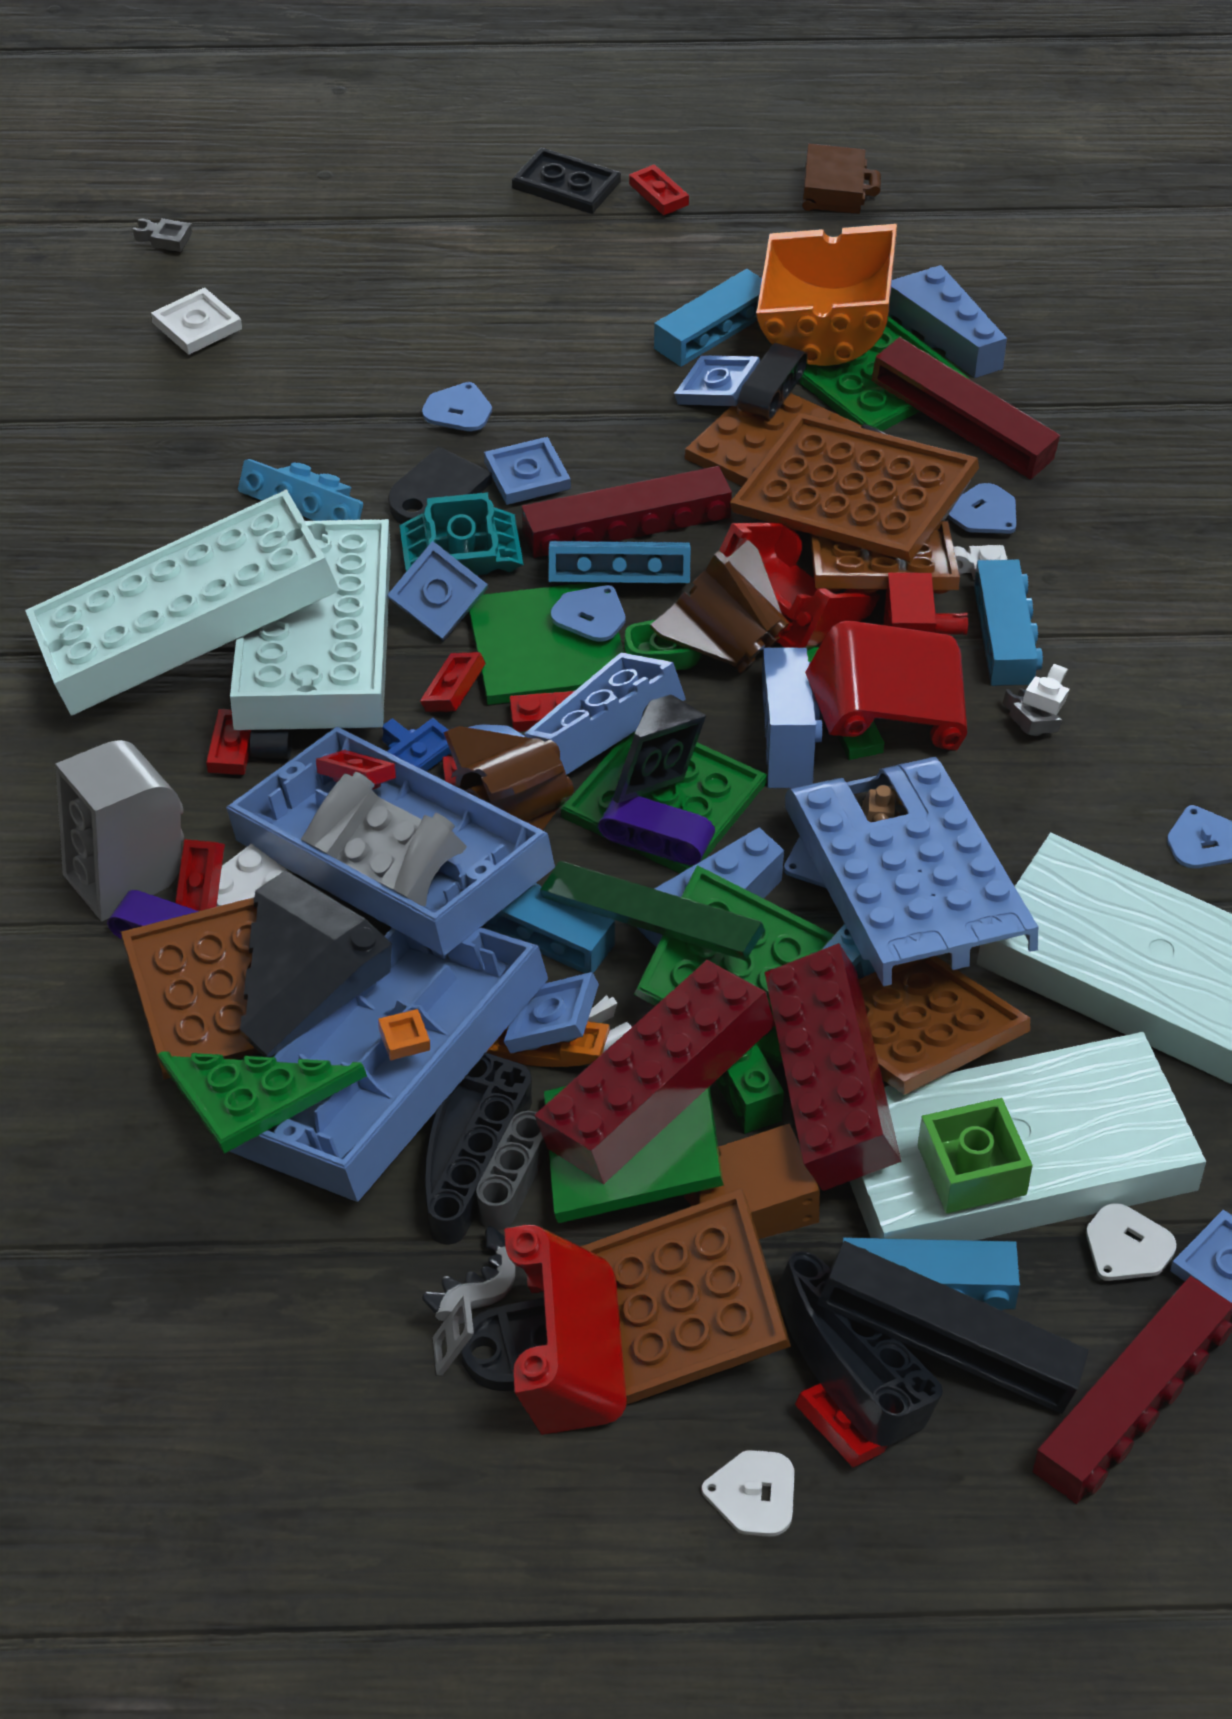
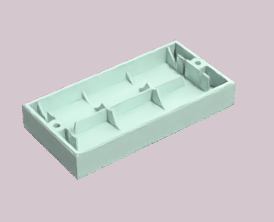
[25,489,339,715]
[230,519,391,730]

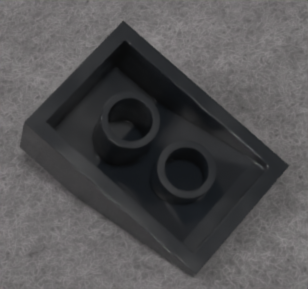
[612,694,706,803]

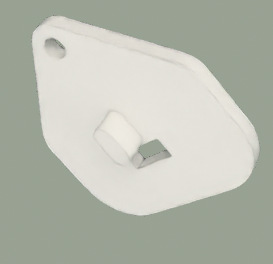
[1086,1203,1176,1281]
[701,1450,795,1537]

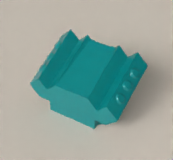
[400,492,524,575]

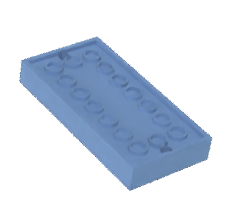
[226,727,555,956]
[230,927,548,1202]

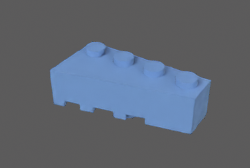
[888,265,1007,378]
[762,648,822,788]
[525,652,686,775]
[637,827,784,947]

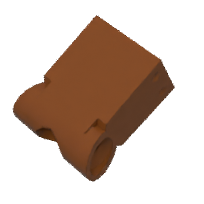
[684,1123,820,1239]

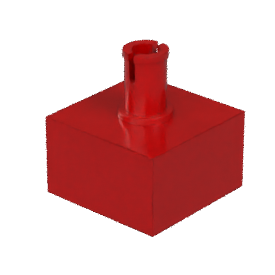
[883,573,968,636]

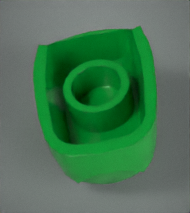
[624,620,702,670]

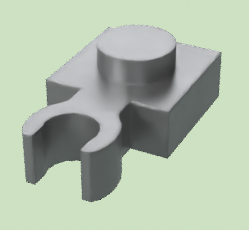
[133,218,192,252]
[1002,688,1062,736]

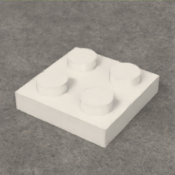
[151,287,242,355]
[216,844,295,907]

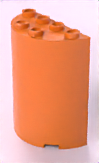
[756,224,897,366]

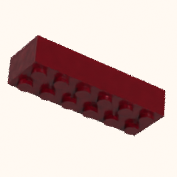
[764,943,902,1191]
[534,960,775,1184]

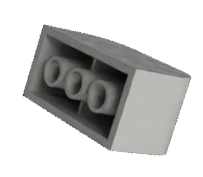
[55,740,184,922]

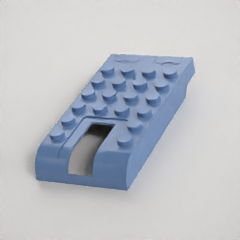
[785,757,1039,986]

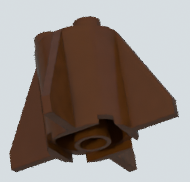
[650,540,790,674]
[443,726,574,830]

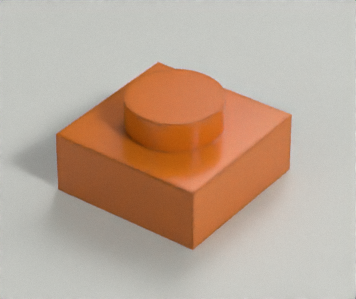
[378,1009,430,1061]

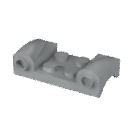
[301,772,467,906]

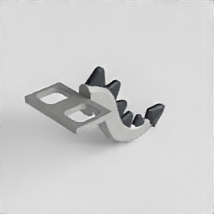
[422,1226,516,1376]

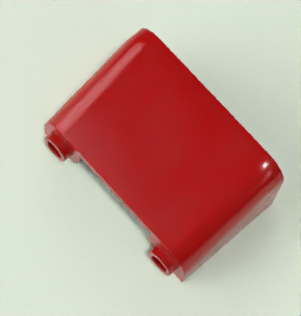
[719,523,880,650]
[805,621,968,750]
[504,1225,627,1435]

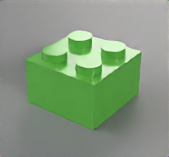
[917,1098,1033,1214]

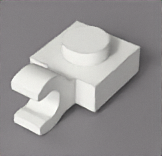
[954,545,1007,580]
[1022,664,1069,715]

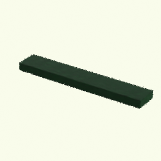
[540,861,765,961]

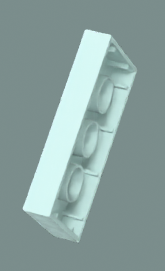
[977,832,1232,1084]
[849,1032,1206,1241]

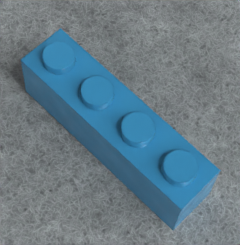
[654,269,762,367]
[549,541,691,583]
[974,559,1043,686]
[481,883,615,974]
[843,1238,1020,1311]

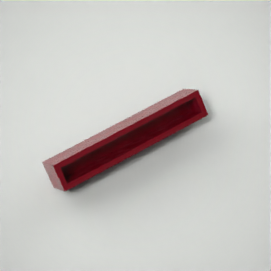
[871,337,1060,480]
[522,466,732,558]
[1033,1275,1232,1504]

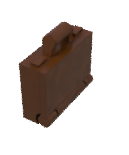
[802,143,881,214]

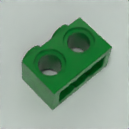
[715,1043,784,1134]

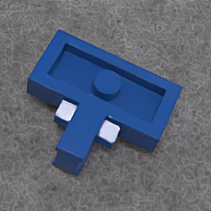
[381,718,451,771]

